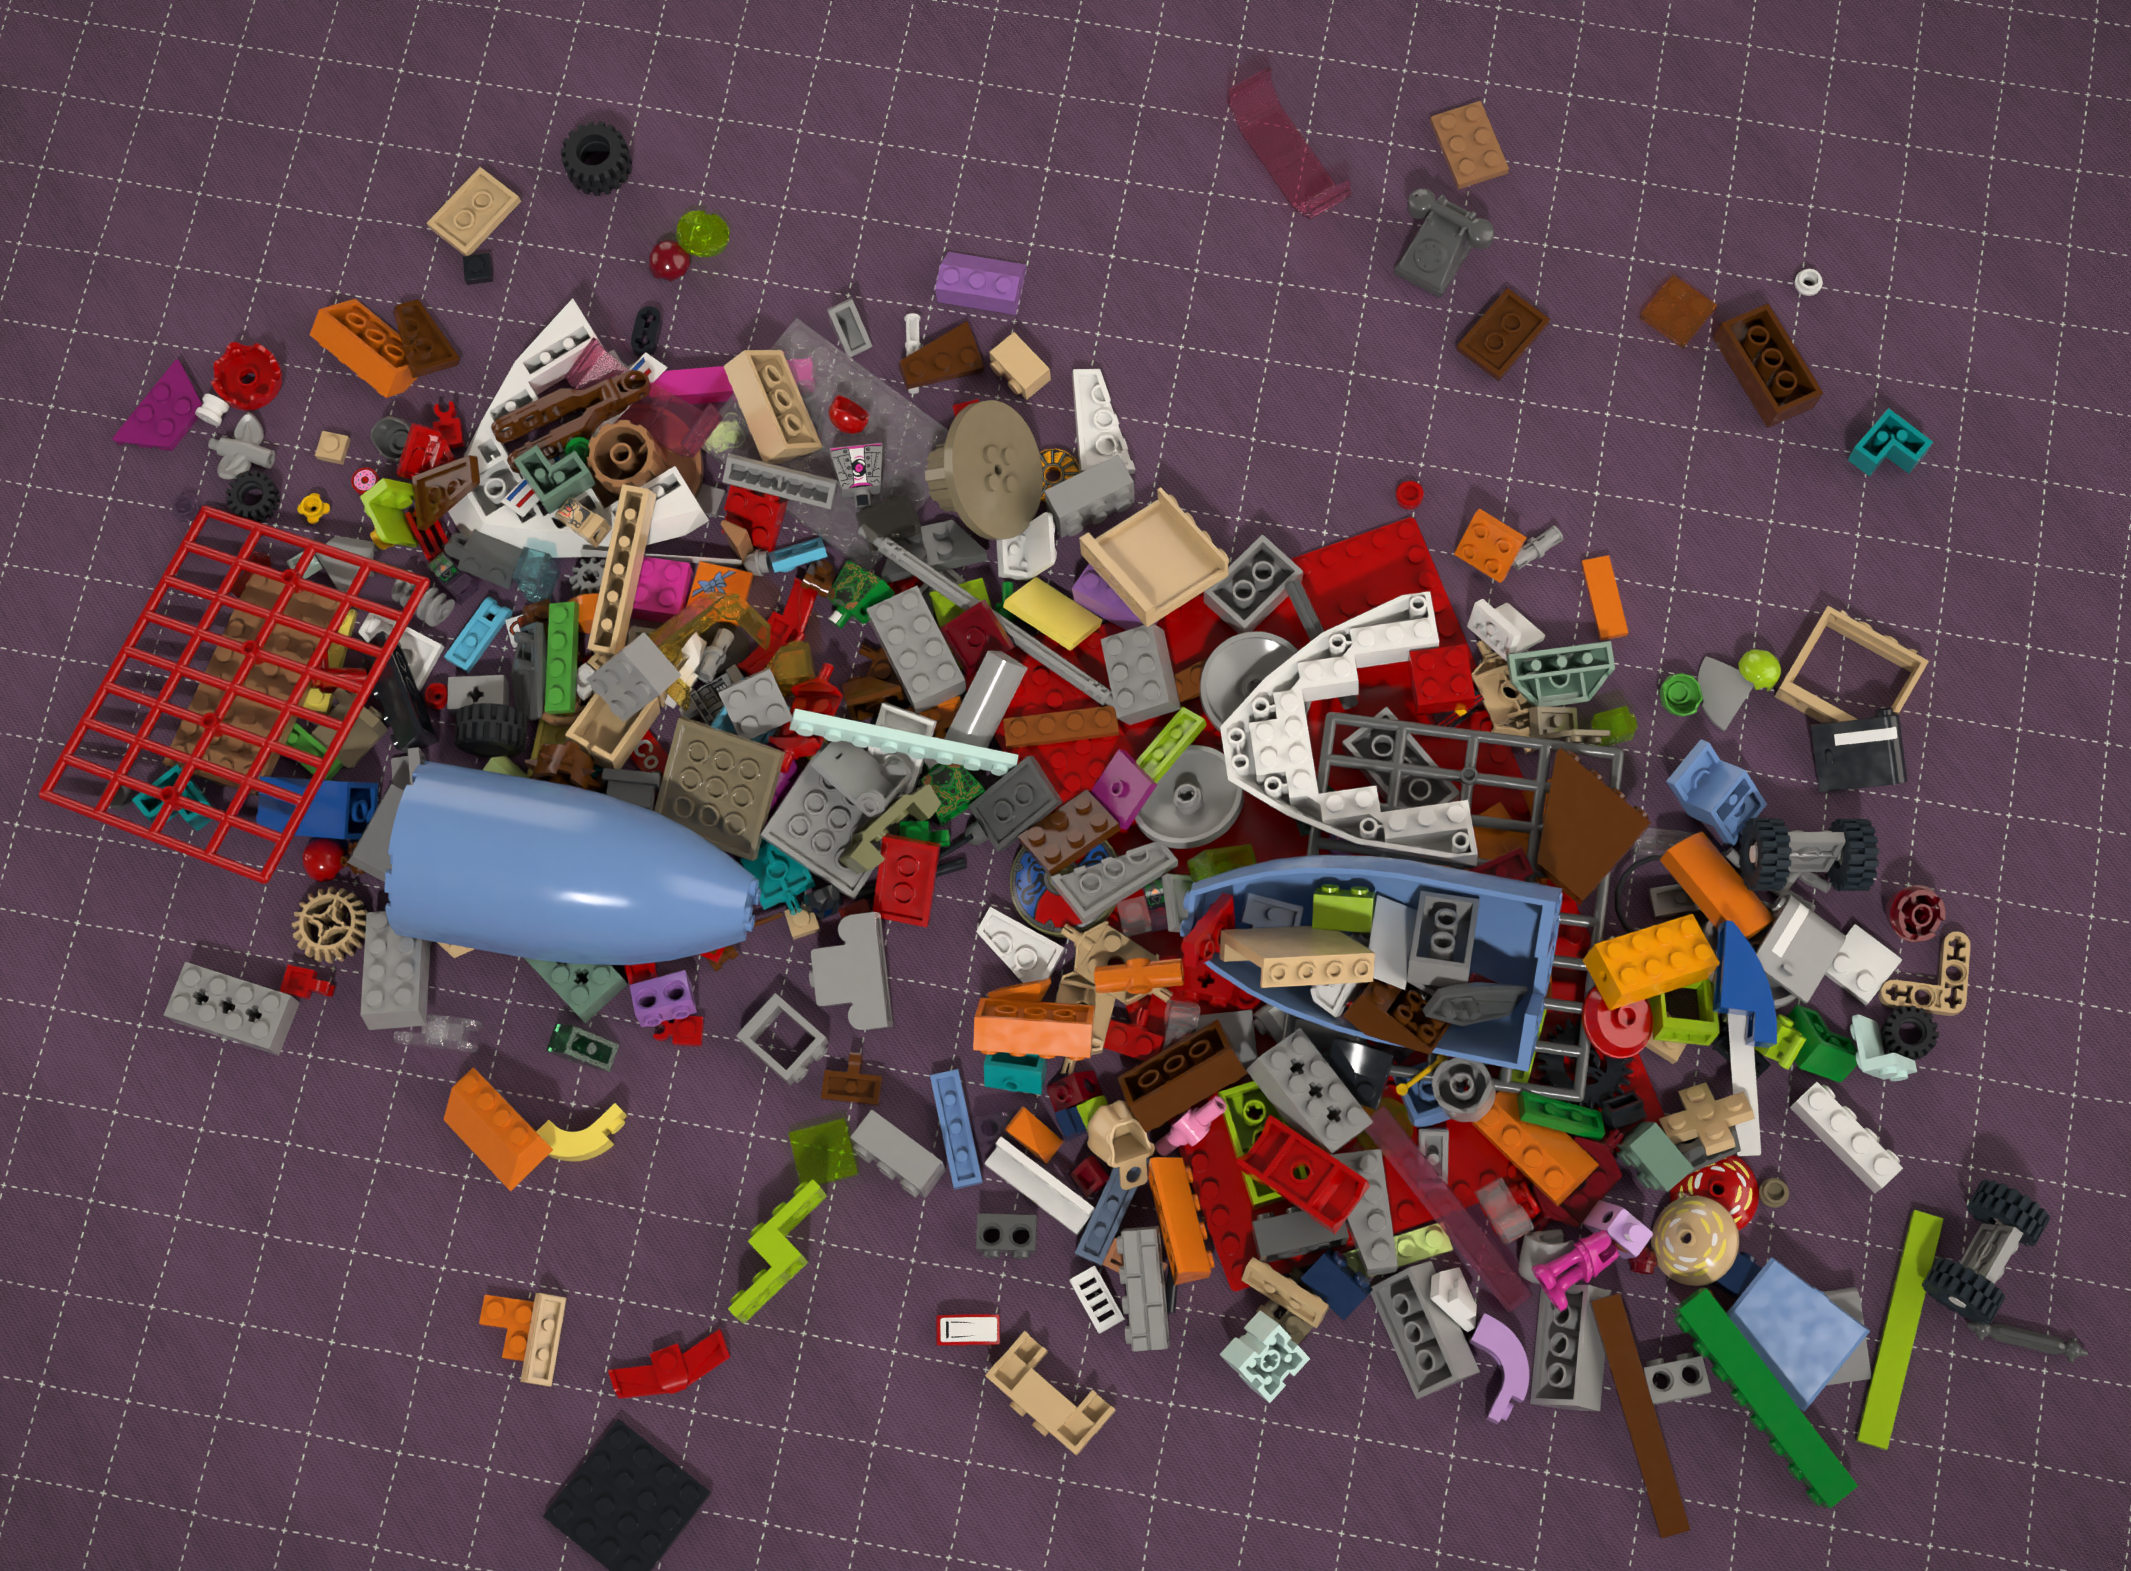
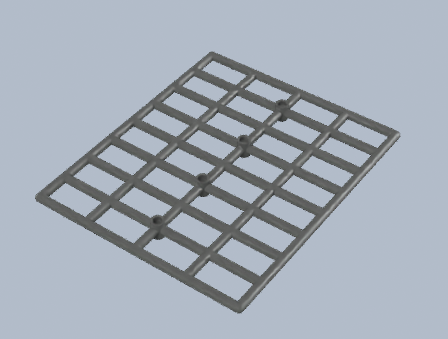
[1281,712,1624,1102]

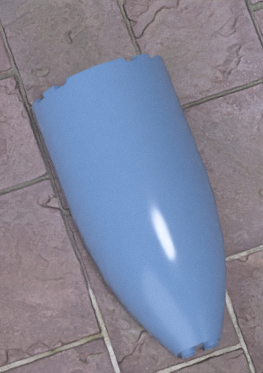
[385,761,761,965]
[1180,855,1563,1072]

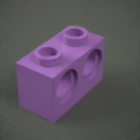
[629,970,697,1028]

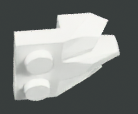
[665,632,707,709]

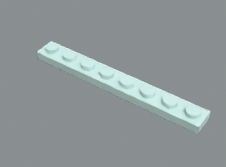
[789,709,1018,776]

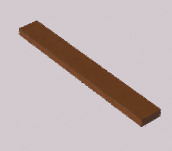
[1589,1293,1691,1539]

